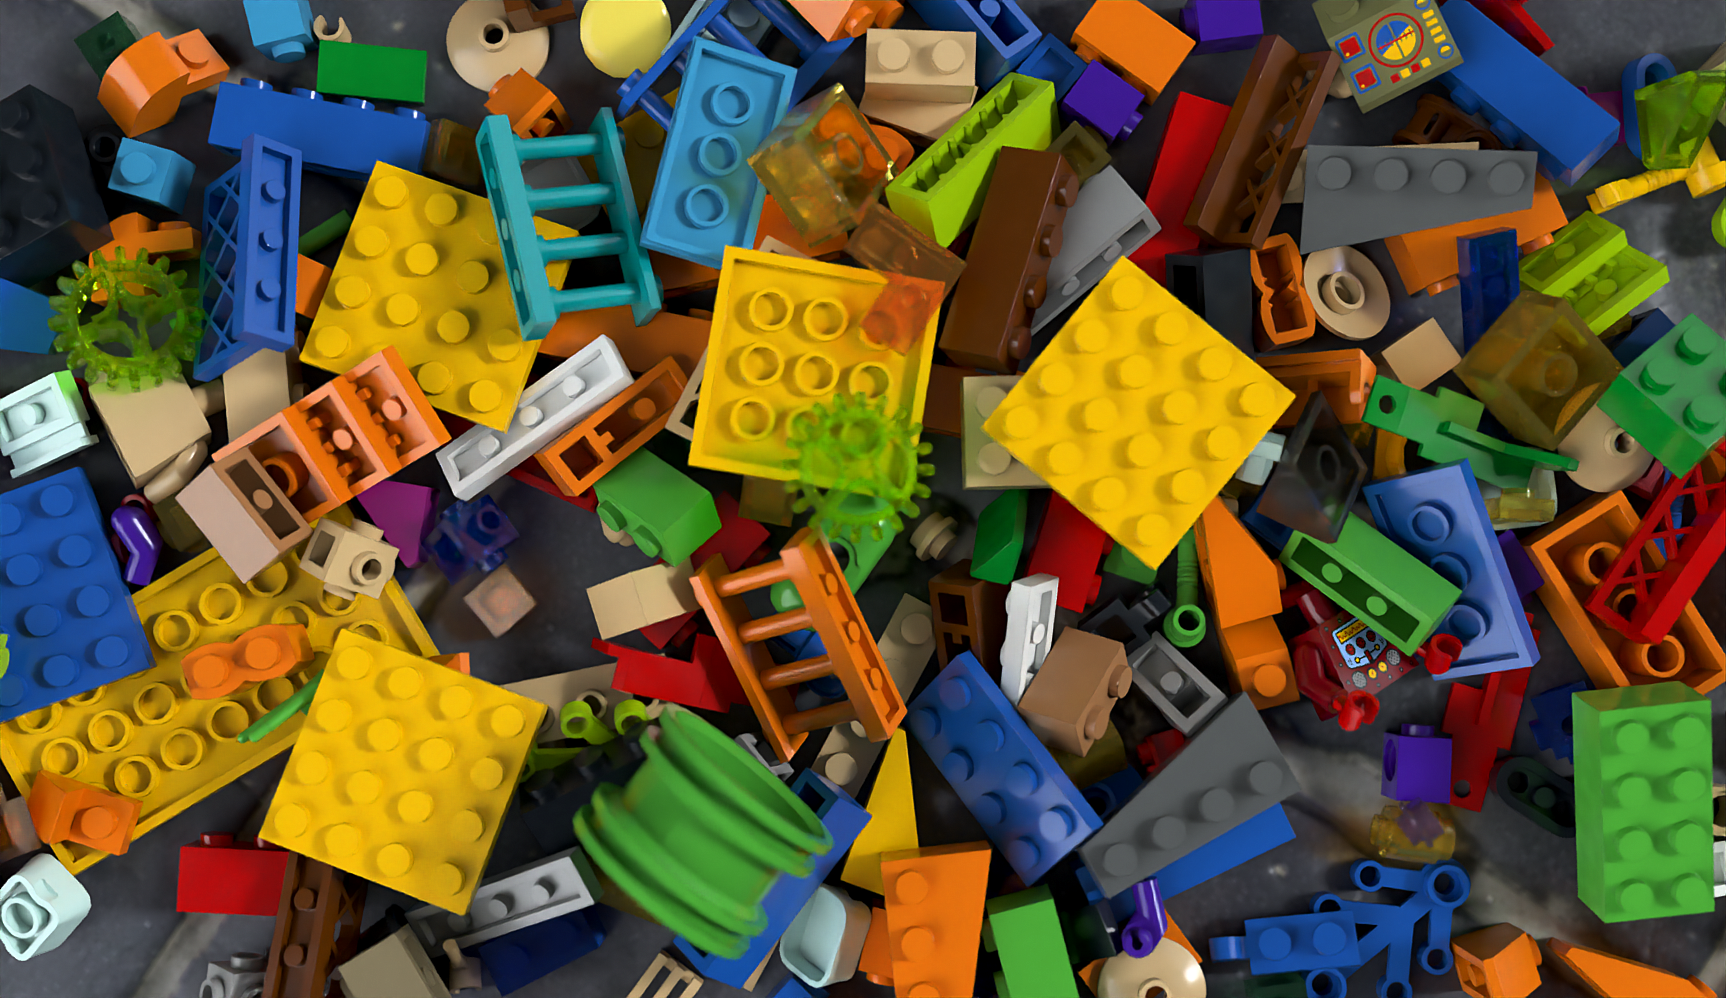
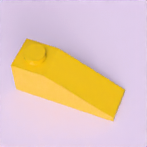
[840,725,919,896]

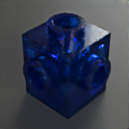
[420,494,520,586]
[1528,678,1588,765]

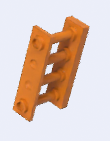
[689,523,908,764]

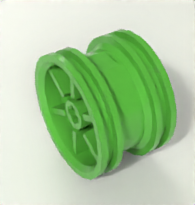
[573,704,834,960]

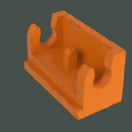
[1255,348,1376,429]

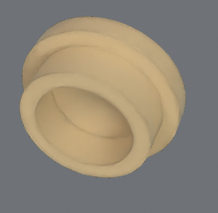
[910,512,958,561]

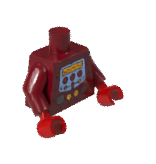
[1288,587,1463,731]

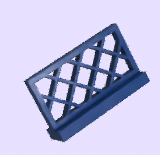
[193,133,302,382]

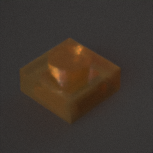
[463,564,540,639]

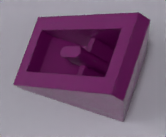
[356,480,440,568]

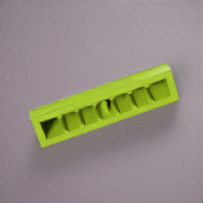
[885,72,1061,254]

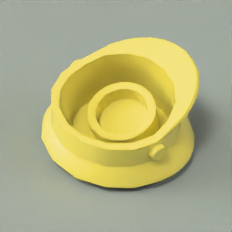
[580,0,671,78]

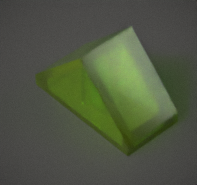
[1634,70,1726,170]

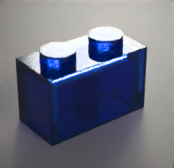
[478,904,608,997]

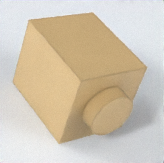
[1368,317,1463,396]

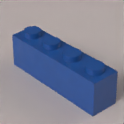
[907,0,1043,92]
[1428,0,1621,188]
[207,78,439,182]
[673,767,873,989]
[1069,802,1296,923]

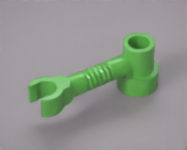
[1161,529,1206,651]

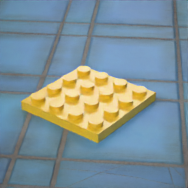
[299,160,581,434]
[688,245,944,502]
[980,255,1296,570]
[258,628,549,916]

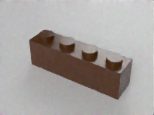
[938,146,1079,376]

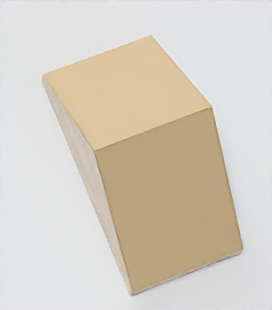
[586,556,703,640]

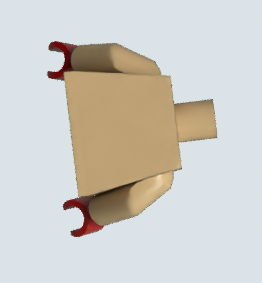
[73,358,226,521]

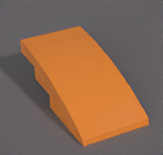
[211,345,452,524]

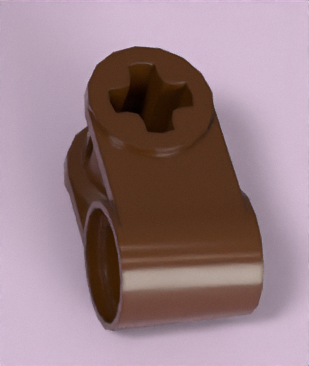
[1392,93,1502,151]

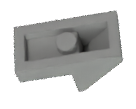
[1127,631,1229,737]

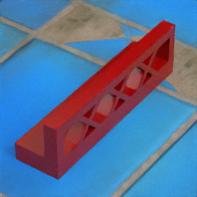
[1582,440,1726,645]

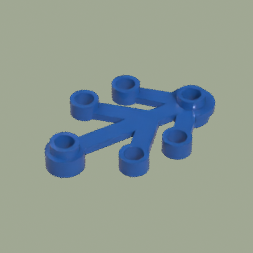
[1299,856,1471,998]

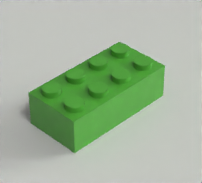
[1572,681,1715,923]

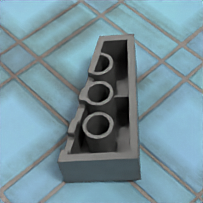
[1300,145,1538,254]
[1076,691,1302,898]

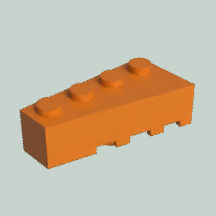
[880,840,991,998]

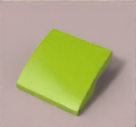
[1506,210,1670,344]

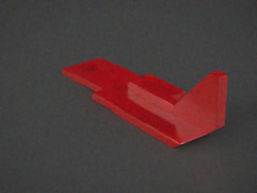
[1440,612,1541,813]
[591,632,800,714]

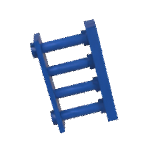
[614,0,854,132]

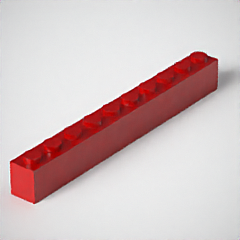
[1021,91,1232,613]

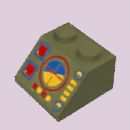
[1311,0,1464,114]

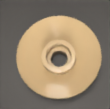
[446,0,550,92]
[1300,245,1390,341]
[1557,386,1654,493]
[1097,937,1206,998]

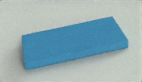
[638,35,798,270]

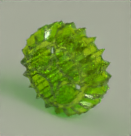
[48,245,205,393]
[781,391,935,545]

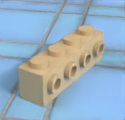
[498,652,680,749]

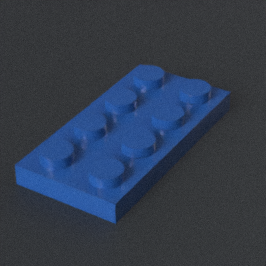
[1362,458,1541,681]
[902,650,1104,888]

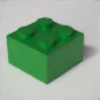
[1596,312,1726,479]

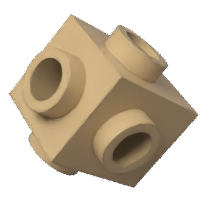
[299,517,400,601]

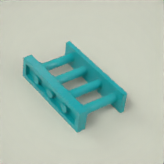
[475,107,664,342]

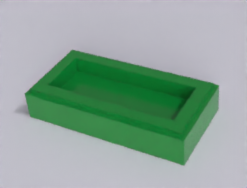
[316,40,428,106]

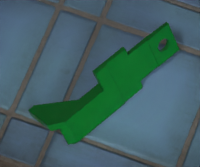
[1361,375,1580,496]

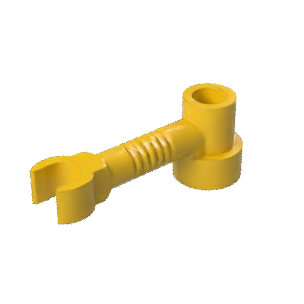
[1586,135,1726,215]

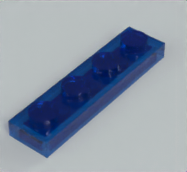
[1457,227,1529,441]

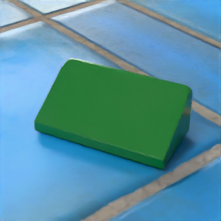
[970,489,1029,585]

